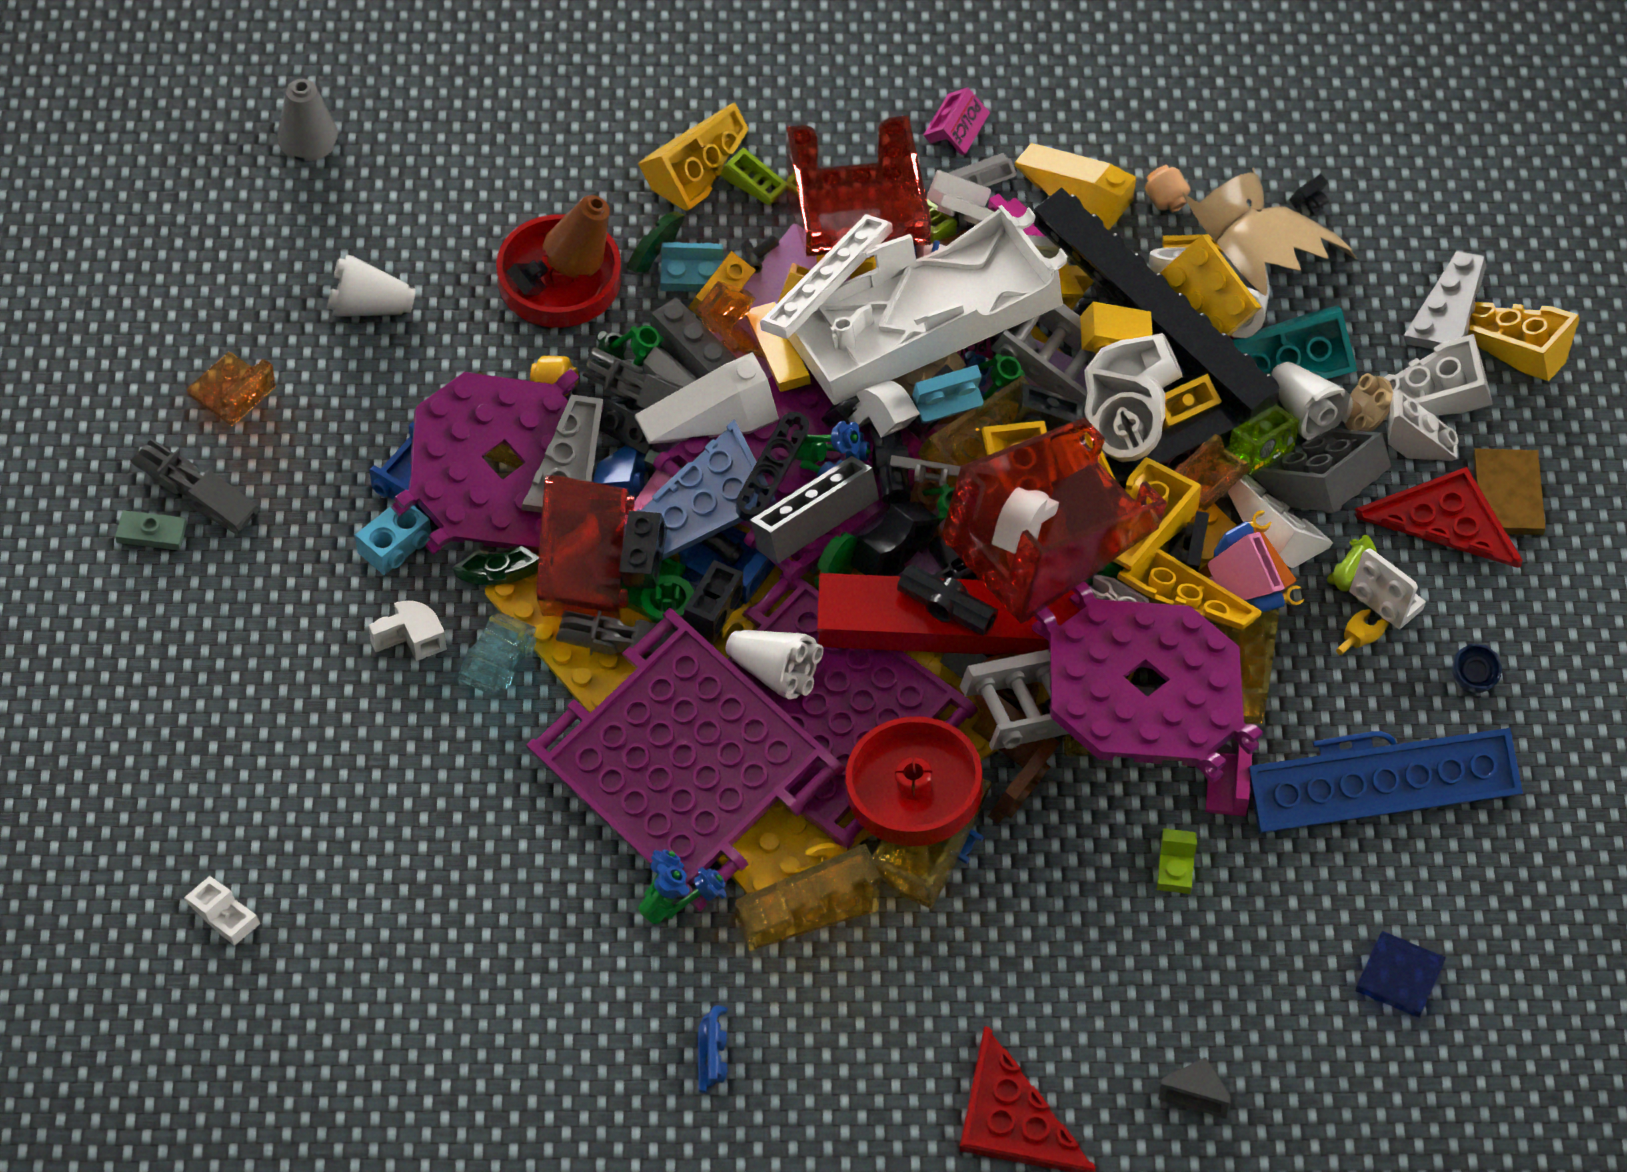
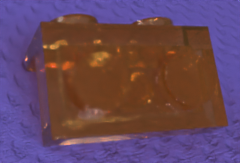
[1175,434,1249,511]

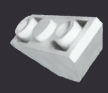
[1387,389,1458,461]

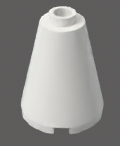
[1271,362,1353,441]

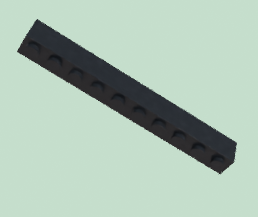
[1034,187,1280,425]

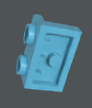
[660,242,724,292]
[912,365,984,424]

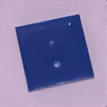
[1355,931,1446,1018]

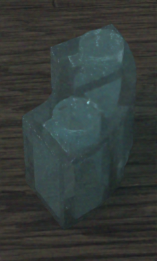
[457,613,537,695]

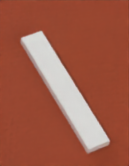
[760,214,893,339]

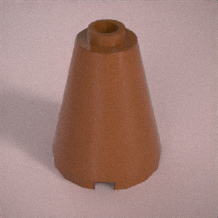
[543,195,610,278]

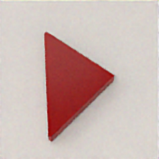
[1354,467,1523,568]
[959,1026,1096,1172]

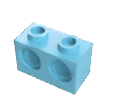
[355,506,431,575]

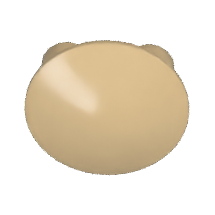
[1345,373,1393,432]

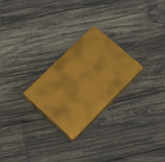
[1473,448,1546,535]

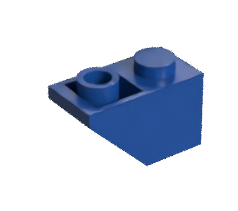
[592,445,649,509]

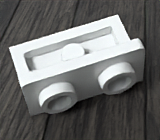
[926,170,994,225]

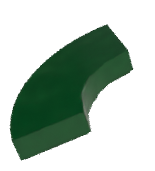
[627,211,685,273]
[453,546,544,585]

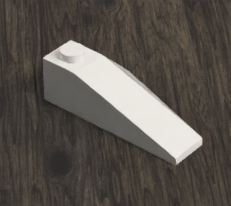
[1384,334,1493,420]
[635,352,779,444]
[1214,460,1333,568]

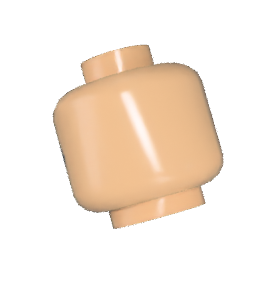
[1145,165,1190,212]

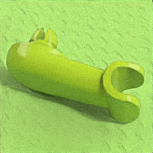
[1327,535,1377,592]

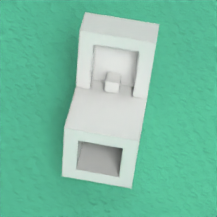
[848,381,920,438]
[992,487,1059,556]
[368,601,447,661]

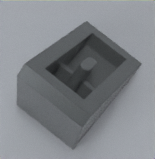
[1158,1057,1231,1119]

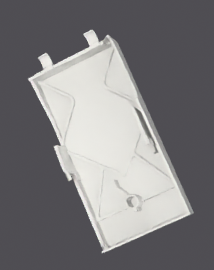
[776,205,1068,405]

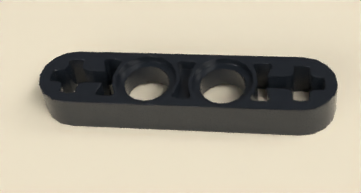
[735,412,809,522]

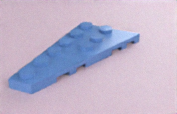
[586,419,777,590]

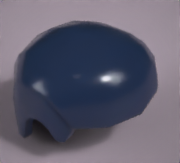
[1451,643,1502,693]

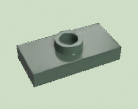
[115,510,187,551]

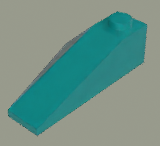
[1232,305,1357,379]

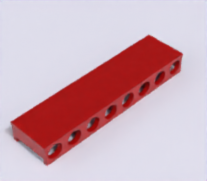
[817,573,1081,655]

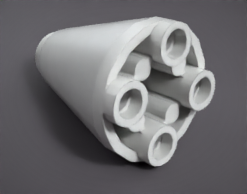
[327,254,416,317]
[726,630,824,699]

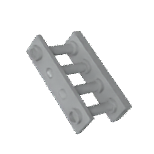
[990,304,1096,421]
[960,649,1069,750]

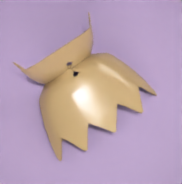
[1182,167,1357,295]

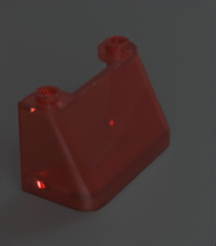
[537,475,635,619]

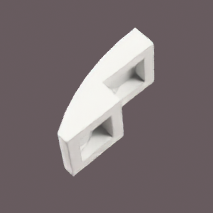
[184,876,260,946]

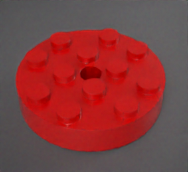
[496,214,621,328]
[845,716,983,846]

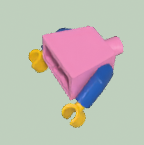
[1208,510,1304,613]

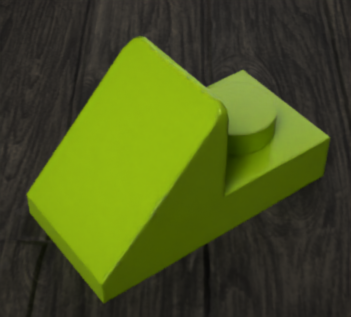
[1157,828,1197,894]

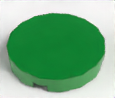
[814,532,857,590]

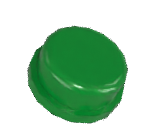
[641,575,694,624]

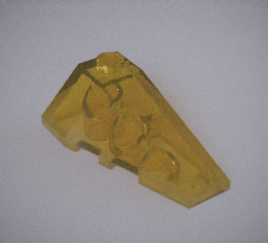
[869,779,991,909]

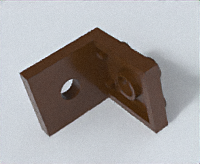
[971,694,1060,824]

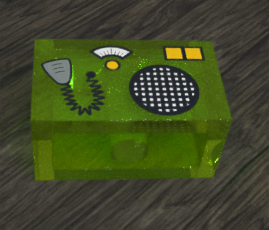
[1227,404,1299,475]

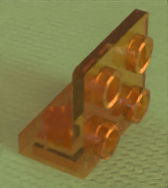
[695,281,765,359]
[187,352,276,426]

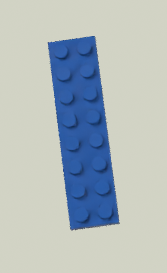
[1248,728,1523,834]

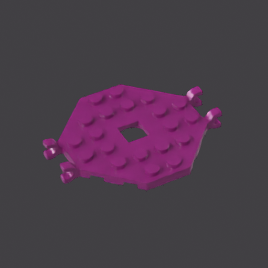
[391,369,604,555]
[1031,579,1263,783]

